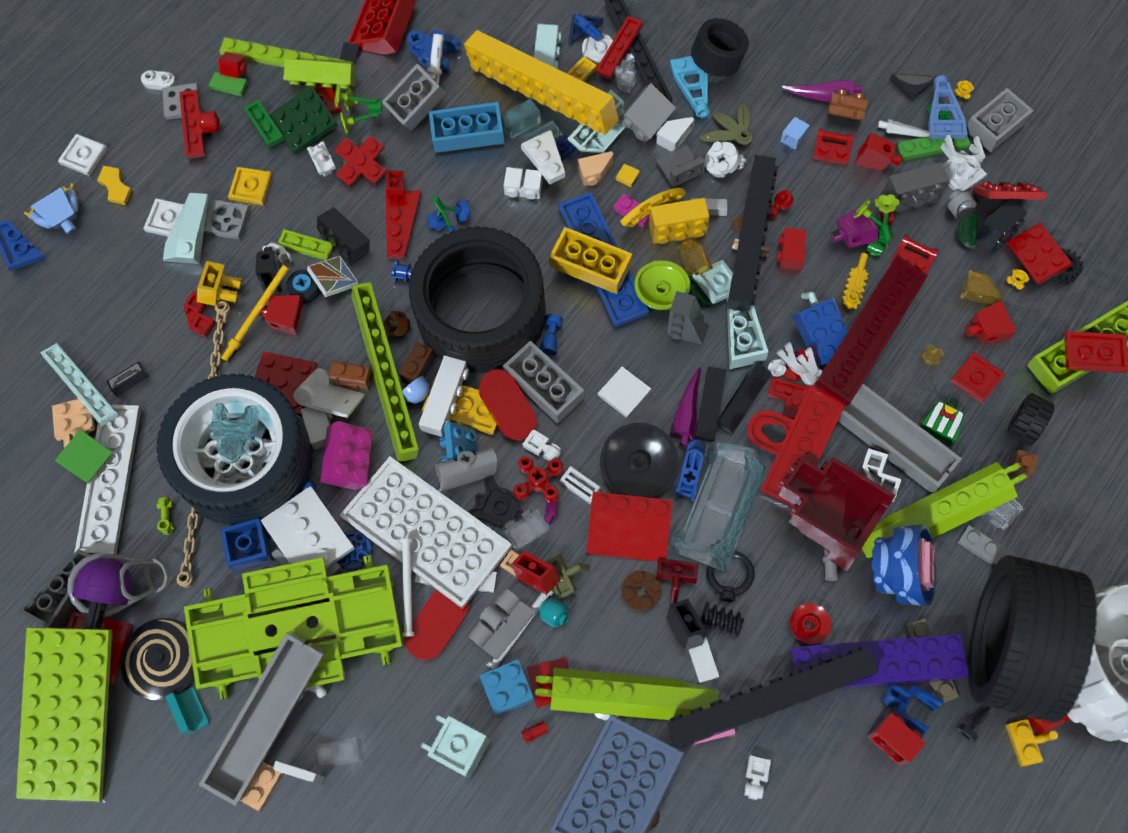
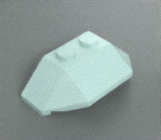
[567,90,625,153]

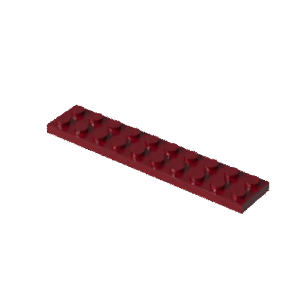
[814,255,928,406]

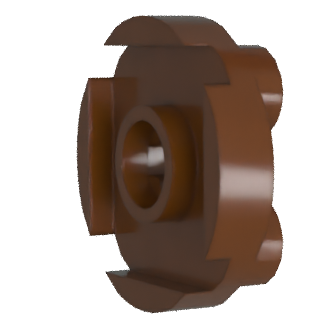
[621,571,662,612]

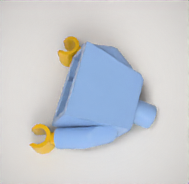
[24,183,78,234]

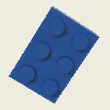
[792,298,848,367]

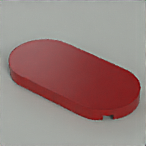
[478,369,537,441]
[405,590,469,661]

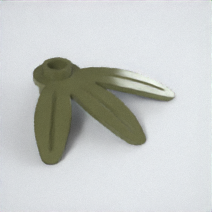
[700,104,753,146]

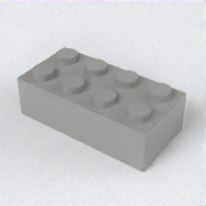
[503,341,585,424]

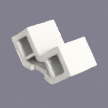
[862,448,901,502]

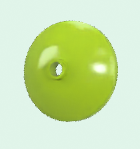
[634,260,690,310]

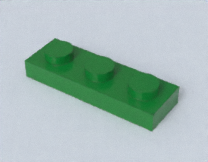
[244,100,285,148]

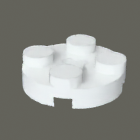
[705,142,740,178]

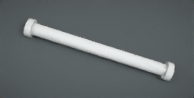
[400,538,414,637]
[486,590,554,670]

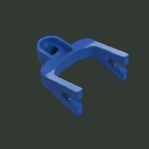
[883,684,944,736]

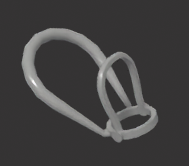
[67,553,170,617]

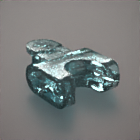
[210,403,259,464]

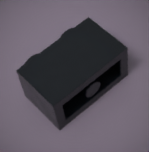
[666,599,707,651]

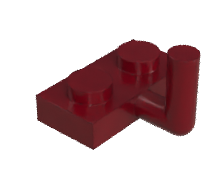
[656,558,699,603]

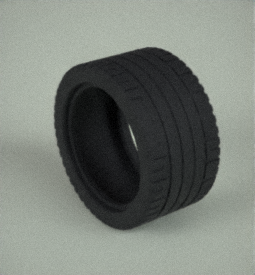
[409,226,546,373]
[968,555,1097,723]

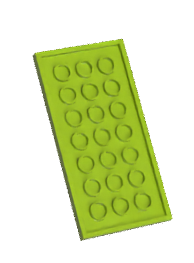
[16,627,112,801]

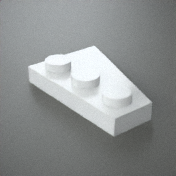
[521,130,565,184]

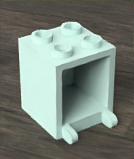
[420,715,490,779]

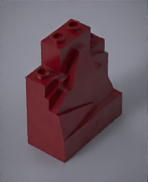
[778,456,896,571]

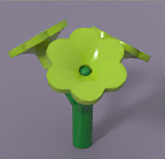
[853,194,900,241]

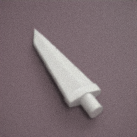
[877,119,929,137]

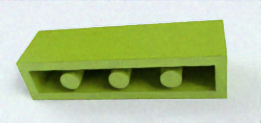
[284,59,356,90]

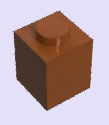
[1007,450,1038,481]

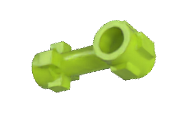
[157,497,175,535]

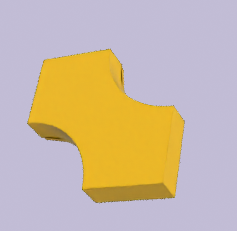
[97,166,132,205]

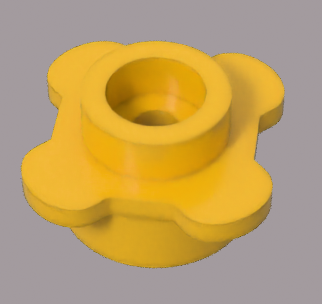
[954,81,974,99]
[1007,269,1029,290]

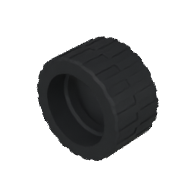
[691,18,749,77]

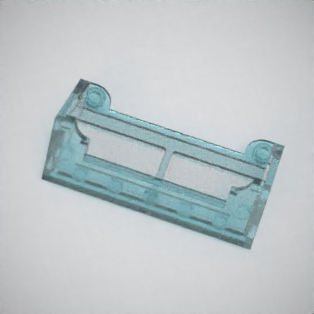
[671,442,766,572]

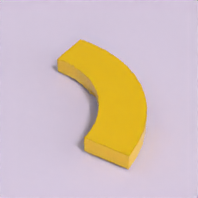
[620,188,686,227]

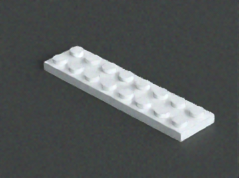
[75,405,141,555]

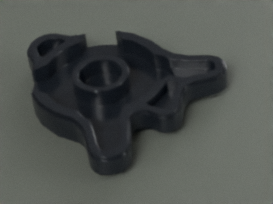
[468,476,525,527]

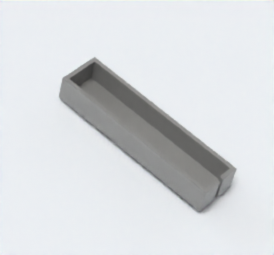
[814,384,962,494]
[198,631,327,806]

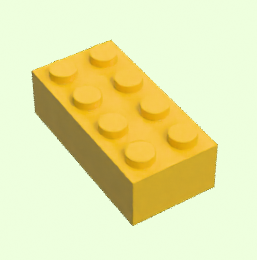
[549,227,632,294]

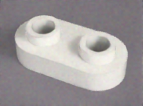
[141,70,176,90]

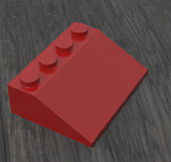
[347,0,417,54]
[587,492,673,562]

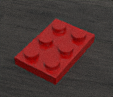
[1007,222,1072,285]
[1064,331,1128,374]

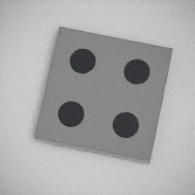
[162,83,200,120]

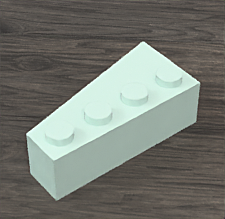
[727,289,769,369]

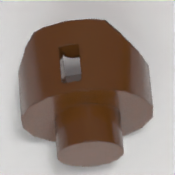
[383,310,410,336]

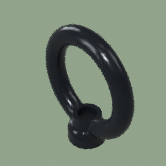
[706,550,755,603]

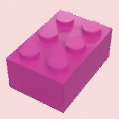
[321,421,372,490]

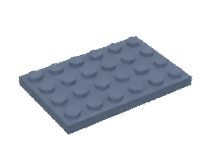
[550,715,685,833]

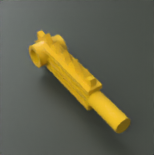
[841,253,869,309]

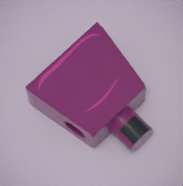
[830,207,878,248]

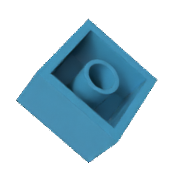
[479,659,535,718]

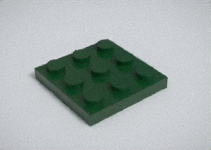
[269,85,339,155]

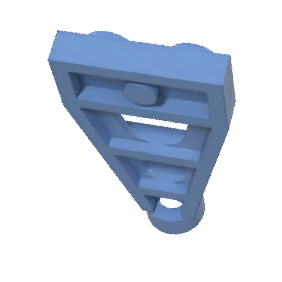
[928,75,968,139]

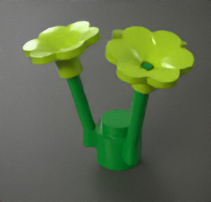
[335,84,382,134]

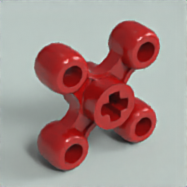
[513,456,564,503]

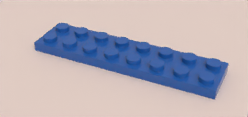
[558,192,649,327]

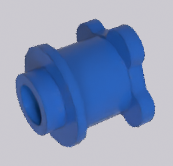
[391,260,414,282]

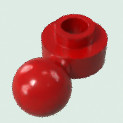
[768,190,794,219]

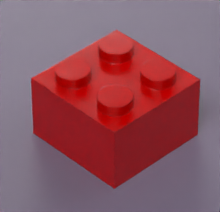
[867,713,926,766]

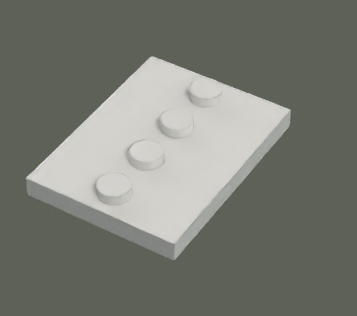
[260,486,355,569]

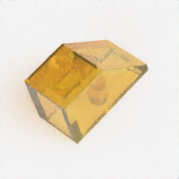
[677,240,713,276]
[960,270,1003,306]

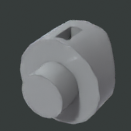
[948,190,977,218]

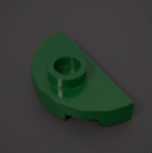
[956,214,978,249]
[689,275,713,305]

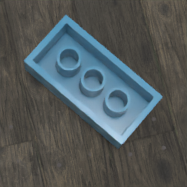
[429,102,504,153]

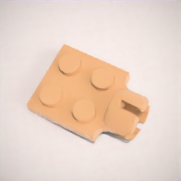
[52,399,96,448]

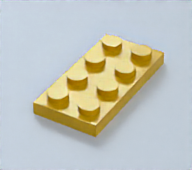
[422,377,497,436]

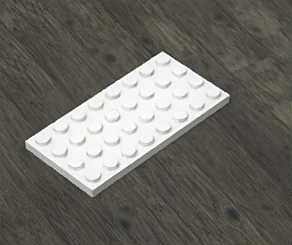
[339,457,512,609]

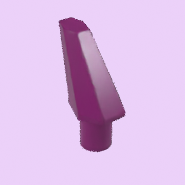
[543,494,558,525]

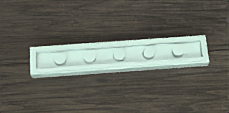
[40,343,118,426]

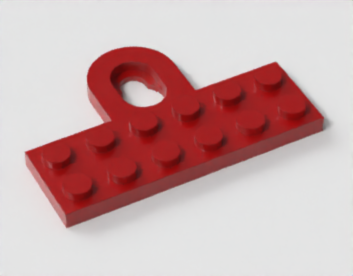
[748,385,845,507]

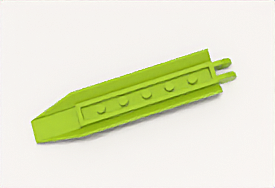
[862,462,1028,558]
[535,668,719,720]

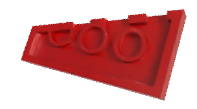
[385,190,422,259]

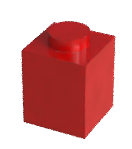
[218,52,247,79]

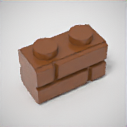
[828,89,868,121]
[328,360,373,391]

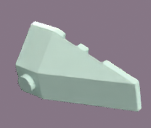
[163,193,209,264]

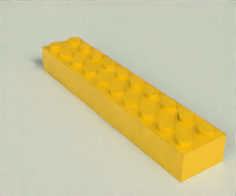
[464,30,618,135]

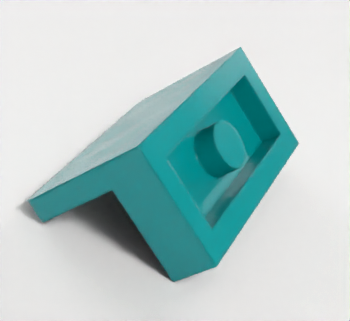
[165,687,210,736]

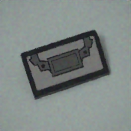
[107,361,149,396]

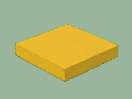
[228,167,273,205]

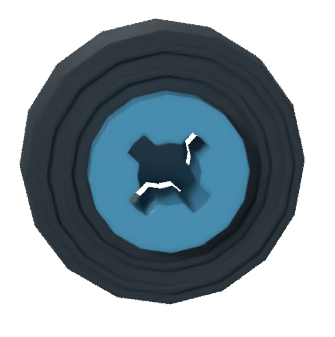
[286,269,320,302]

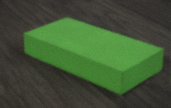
[209,72,248,97]

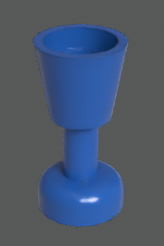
[539,314,563,356]

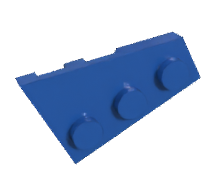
[0,220,46,271]

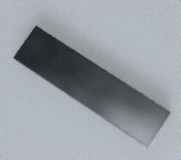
[716,361,771,433]
[695,366,726,442]

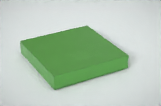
[54,430,113,484]

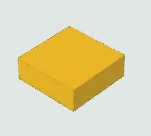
[616,164,640,187]

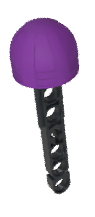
[72,557,132,629]

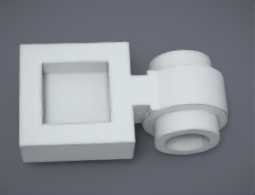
[522,429,561,462]
[744,755,771,800]

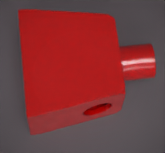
[855,133,902,171]
[258,295,304,335]
[965,301,1017,343]

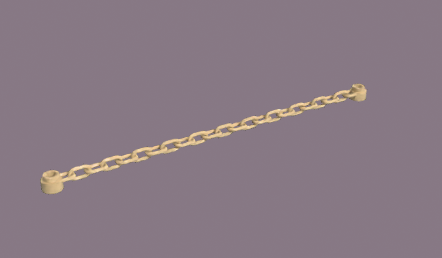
[176,301,232,588]

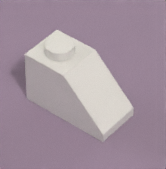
[656,117,695,151]

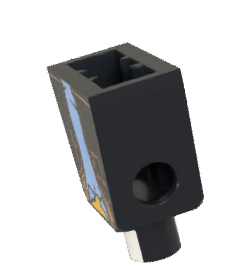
[255,247,282,292]

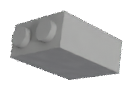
[619,83,676,142]

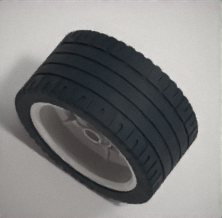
[156,374,312,525]

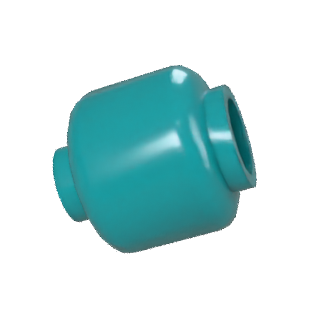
[539,598,570,628]

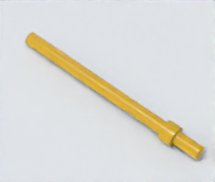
[221,265,289,361]

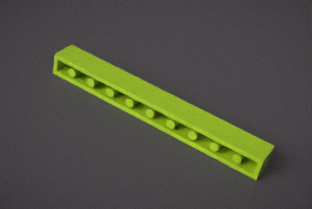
[351,282,419,462]

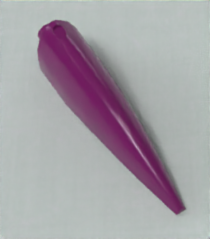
[782,81,862,102]
[670,367,701,446]

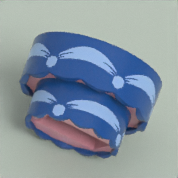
[872,524,936,606]

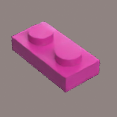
[613,193,650,227]

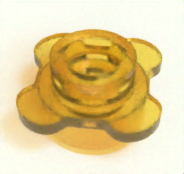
[922,344,944,365]

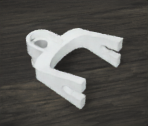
[940,135,985,180]
[776,342,822,387]

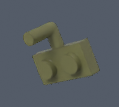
[546,555,590,600]

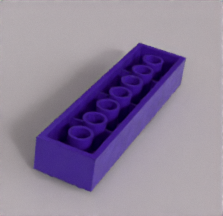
[790,634,968,690]

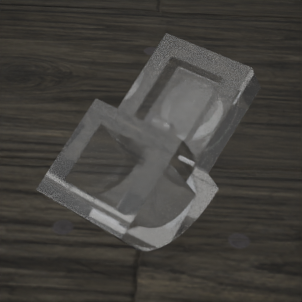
[615,54,636,95]

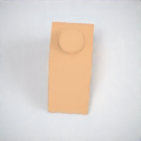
[578,151,613,186]

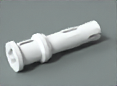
[427,34,444,84]

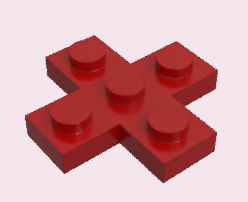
[334,135,386,188]

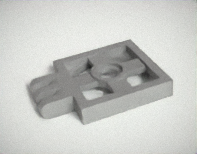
[204,200,250,240]

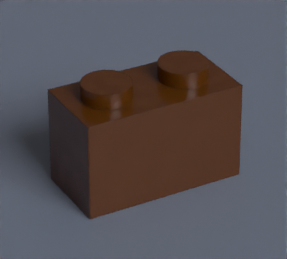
[399,342,436,385]

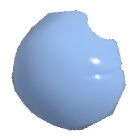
[402,376,430,404]

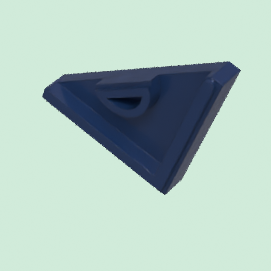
[568,14,603,44]

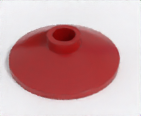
[790,603,831,645]

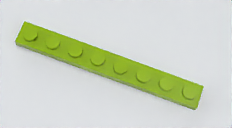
[219,37,354,67]

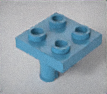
[439,422,477,462]

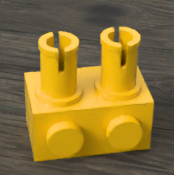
[197,261,242,306]

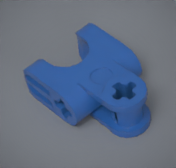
[407,30,461,72]
[675,439,706,501]

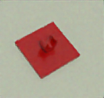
[527,657,569,708]

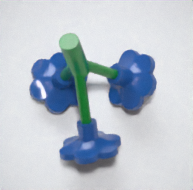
[426,195,471,233]

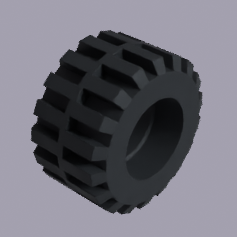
[1007,393,1055,447]

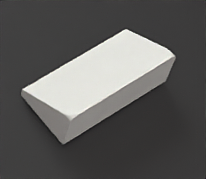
[691,198,727,216]

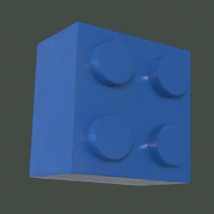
[220,518,273,572]

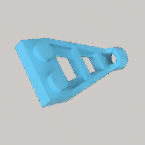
[670,56,710,118]

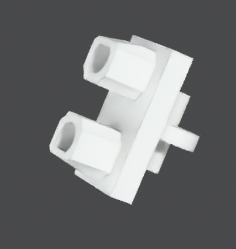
[307,142,336,176]

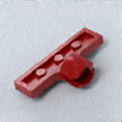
[179,90,220,159]

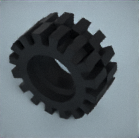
[1050,249,1084,285]

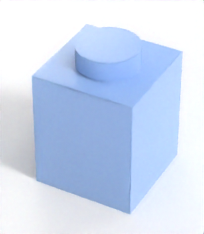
[781,117,810,150]

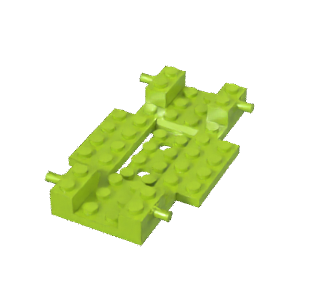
[184,555,405,700]

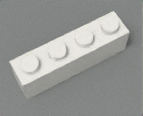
[419,356,469,437]

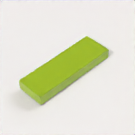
[277,229,335,260]

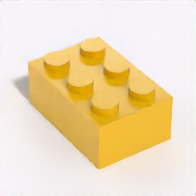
[649,198,709,244]

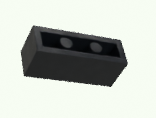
[316,207,370,262]

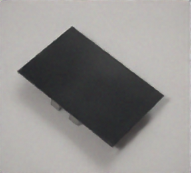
[340,42,359,64]

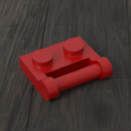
[813,128,854,165]
[890,235,939,274]

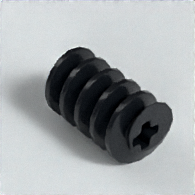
[700,602,745,638]

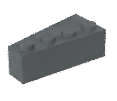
[17,549,90,628]

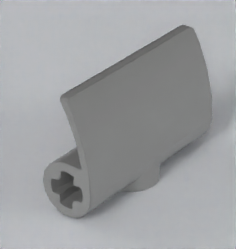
[435,447,497,492]
[467,588,535,660]

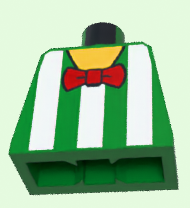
[920,397,964,447]

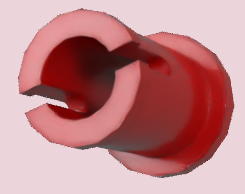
[521,720,549,743]

